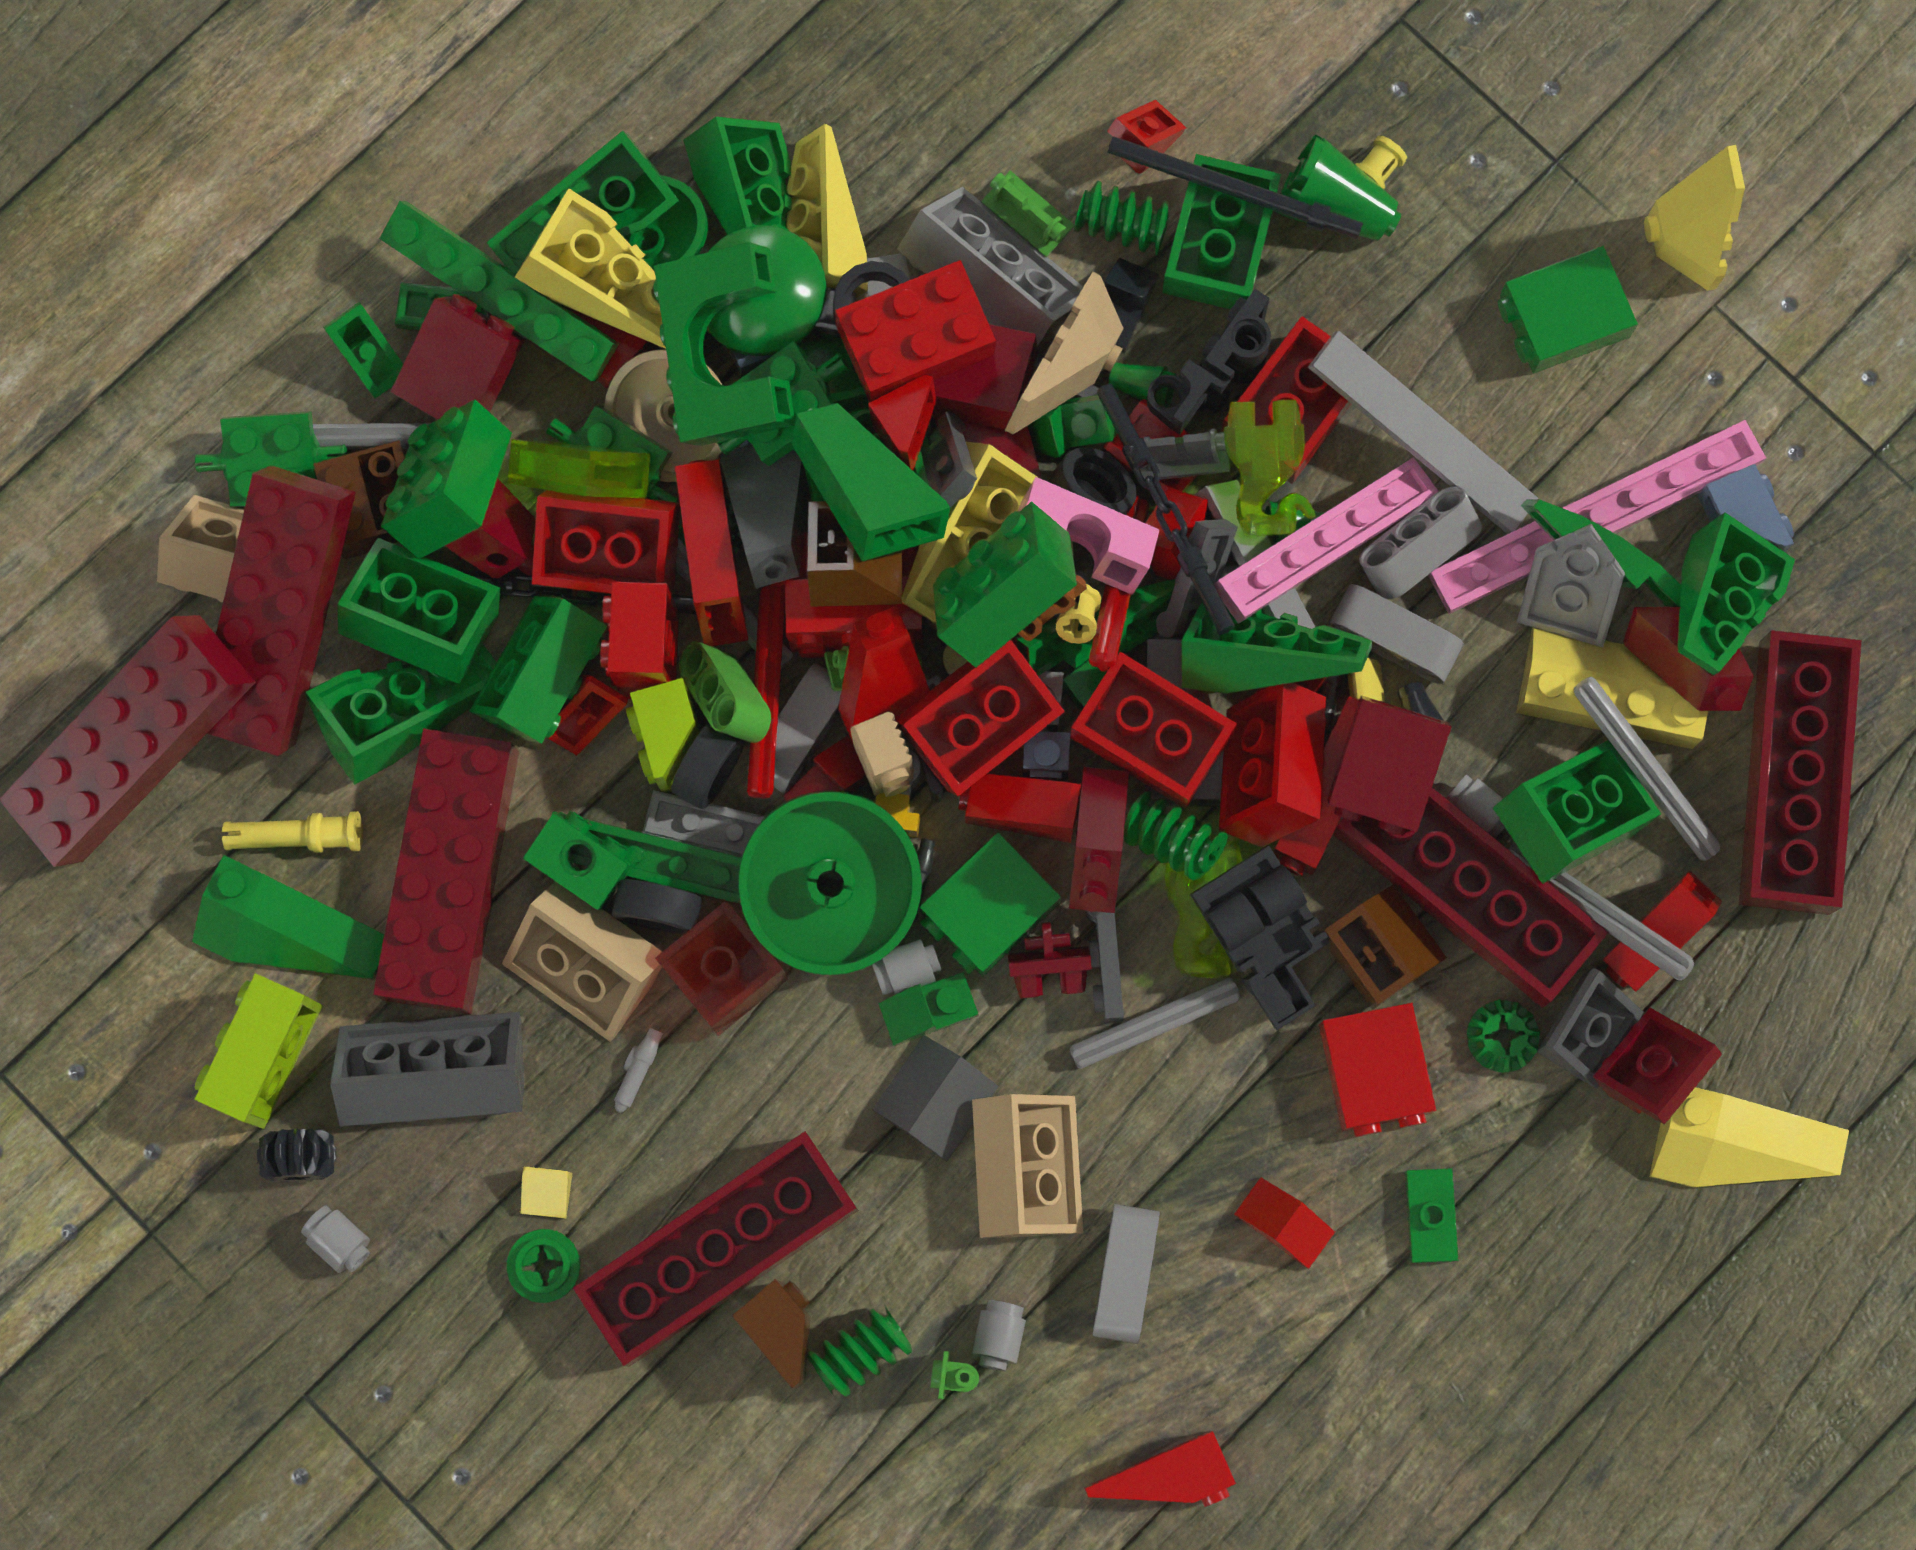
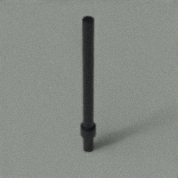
[1107,136,1363,240]

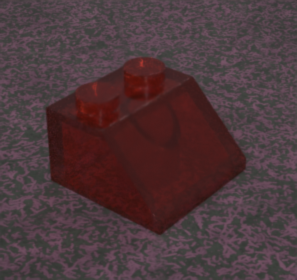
[655,901,788,1036]

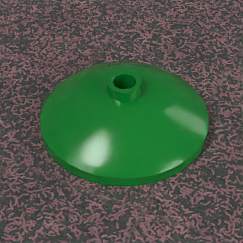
[624,175,708,272]
[707,226,827,356]

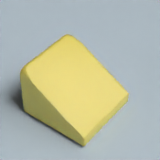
[1347,658,1385,702]
[520,1167,572,1219]

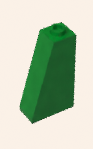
[792,403,950,561]

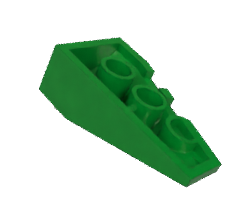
[683,117,792,235]
[487,130,679,274]
[1678,512,1795,675]
[1182,602,1372,694]
[305,645,497,785]
[192,855,384,980]

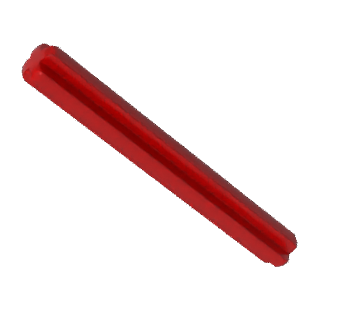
[1089,495,1150,672]
[747,585,785,799]

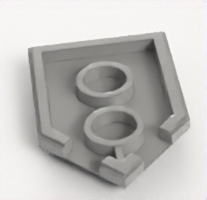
[1517,524,1625,647]

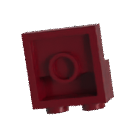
[1593,1008,1722,1125]

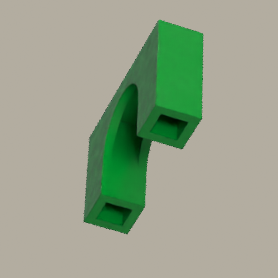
[653,242,795,446]

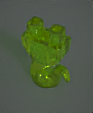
[1224,400,1316,536]
[1164,841,1242,978]

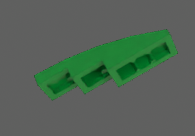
[1521,499,1681,607]
[1017,579,1175,676]

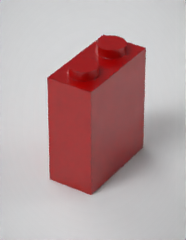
[1319,1003,1436,1138]

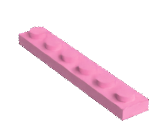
[1214,457,1439,623]

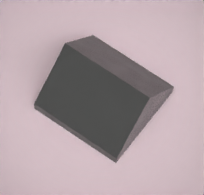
[1537,968,1644,1089]
[872,1035,999,1162]

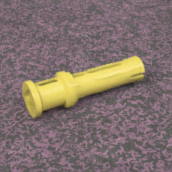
[222,811,363,853]

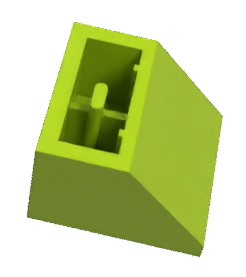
[626,678,701,793]

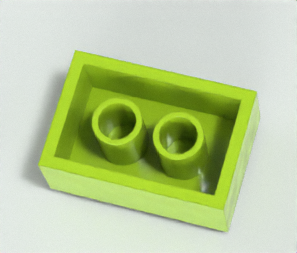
[194,973,323,1129]

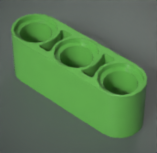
[679,641,771,743]

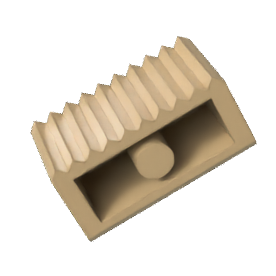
[850,712,914,797]

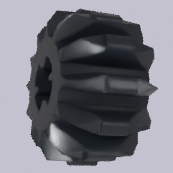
[257,1128,336,1183]

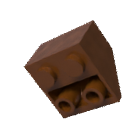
[314,440,405,559]
[807,501,902,607]
[1324,884,1447,1010]

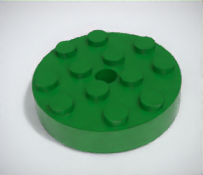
[739,791,922,975]

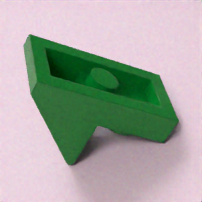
[323,302,403,399]
[1028,395,1116,458]
[878,972,979,1046]

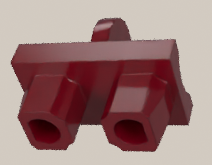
[1007,922,1092,998]

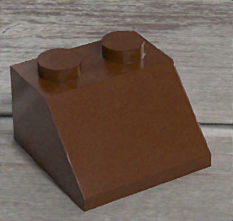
[732,1279,811,1389]

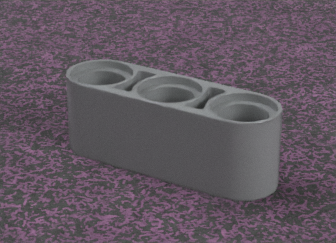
[1359,486,1482,599]
[1328,584,1464,685]
[747,663,841,794]
[1092,1203,1160,1344]

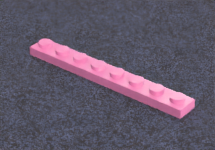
[1428,420,1766,614]

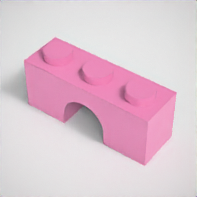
[1018,477,1160,595]

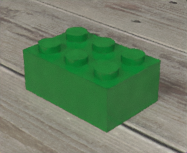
[1162,154,1281,310]
[381,399,512,559]
[933,501,1077,668]
[337,538,500,684]
[469,596,607,744]
[1493,740,1661,884]

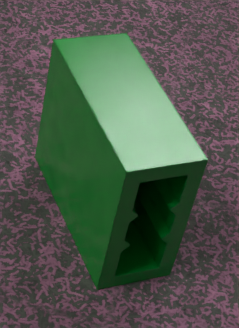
[1498,245,1638,374]
[919,833,1061,977]

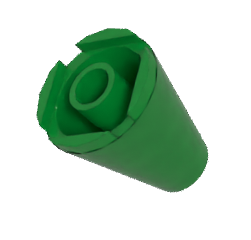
[1276,134,1402,241]

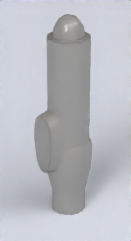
[614,1028,663,1113]

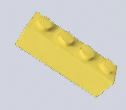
[1516,627,1708,749]

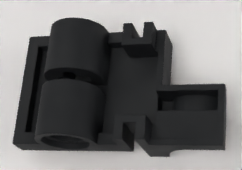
[1147,289,1271,435]
[1190,846,1330,1030]

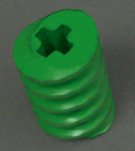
[1074,180,1170,256]
[1123,791,1228,880]
[807,1304,912,1397]

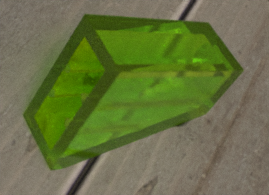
[507,439,651,498]

